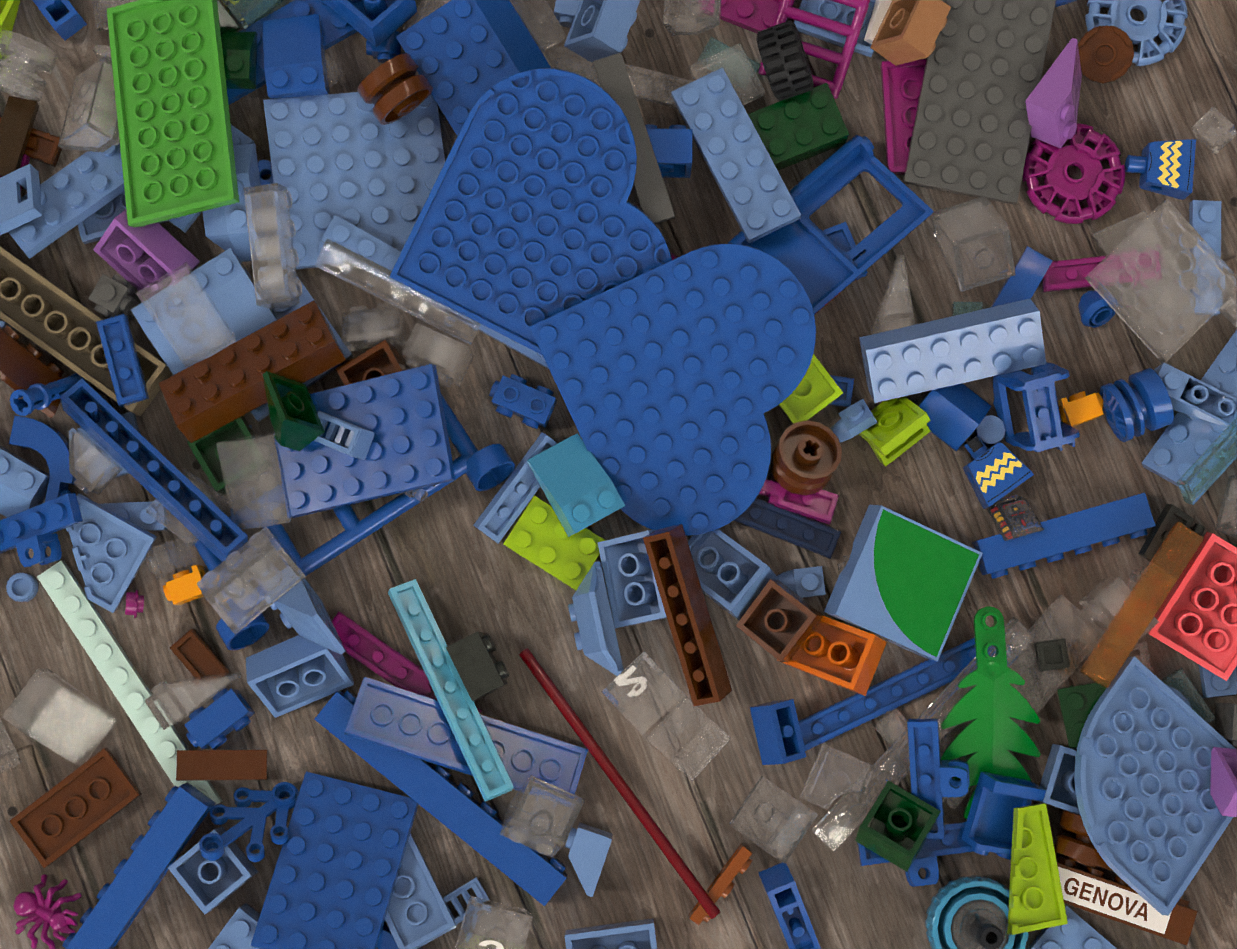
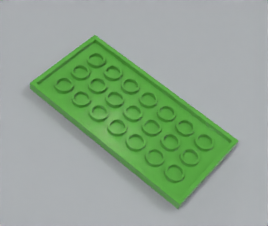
[107,0,239,227]

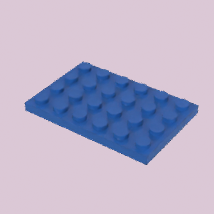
[274,364,456,518]
[250,771,419,949]

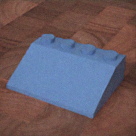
[131,248,277,375]

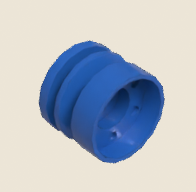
[1100,368,1174,442]

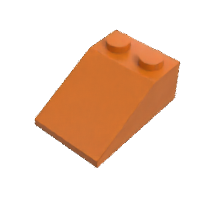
[777,616,887,696]

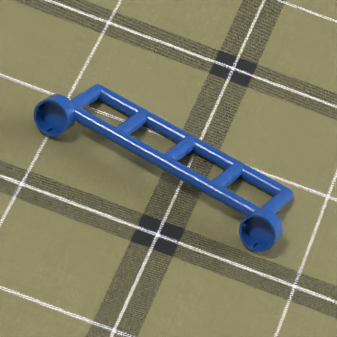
[195,394,515,650]

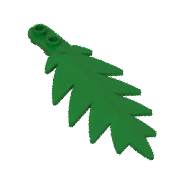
[940,606,1041,819]

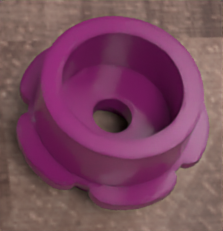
[125,590,144,618]

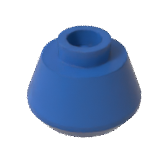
[1078,290,1117,328]

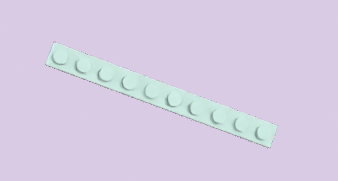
[37,560,223,805]

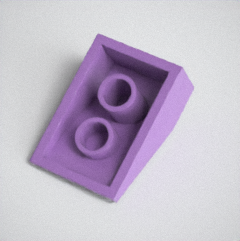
[1025,38,1082,148]

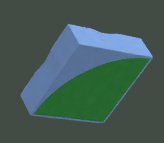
[824,505,983,661]

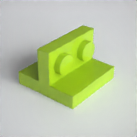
[859,396,931,467]

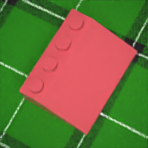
[1144,532,1237,681]

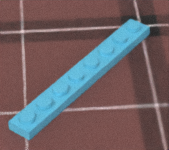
[388,579,514,802]

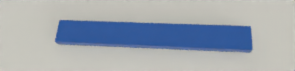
[798,637,1008,751]

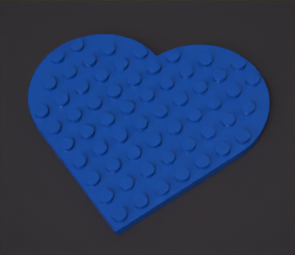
[389,68,672,355]
[529,243,816,536]

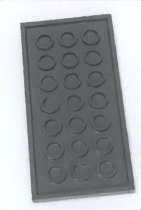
[903,0,1056,205]

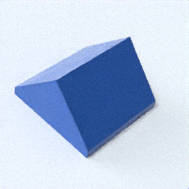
[918,383,991,451]

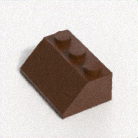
[0,325,64,418]

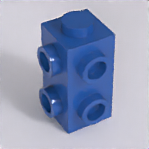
[489,374,557,429]
[184,688,255,750]

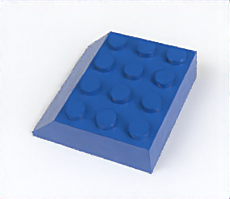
[396,0,551,136]

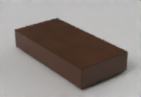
[170,629,231,692]

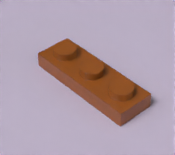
[688,843,753,926]

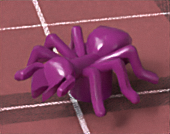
[13,874,82,949]

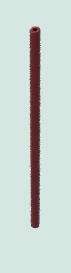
[519,648,721,919]

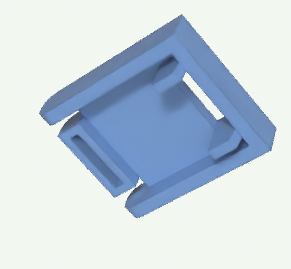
[0,164,43,235]

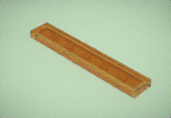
[1080,522,1204,688]

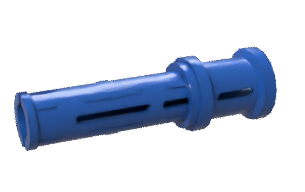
[10,373,86,416]

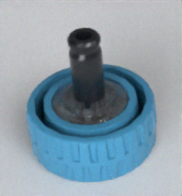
[925,875,1029,949]

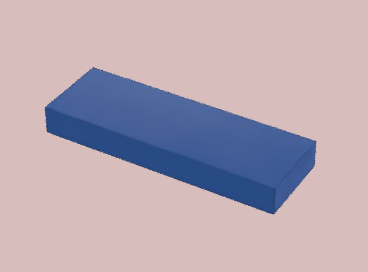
[96,314,149,407]

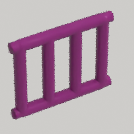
[758,0,870,99]

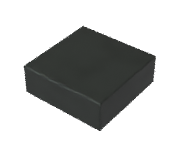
[1034,638,1070,672]

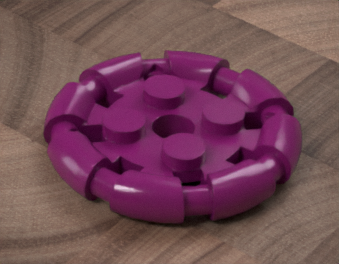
[1022,123,1125,224]

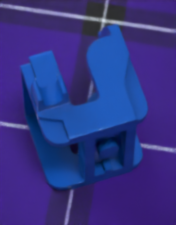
[993,362,1080,452]

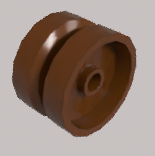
[358,53,433,125]
[770,420,842,495]
[1054,810,1113,871]

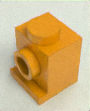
[1058,391,1104,427]
[163,565,213,605]

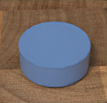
[975,415,1005,445]
[6,573,38,602]

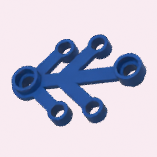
[199,782,299,862]

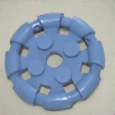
[1085,0,1188,66]

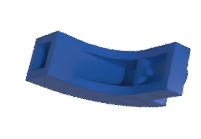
[9,415,81,502]

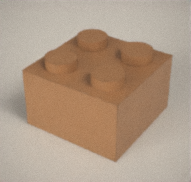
[870,0,951,66]

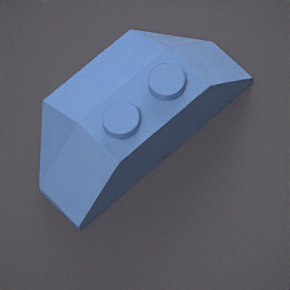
[202,144,270,262]
[568,561,624,678]

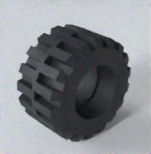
[756,20,814,101]

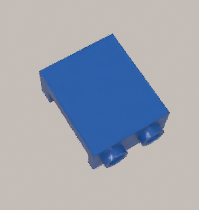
[961,772,1046,860]

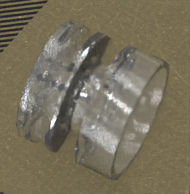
[0,30,59,102]

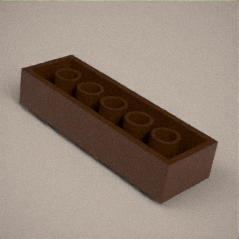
[159,300,346,443]

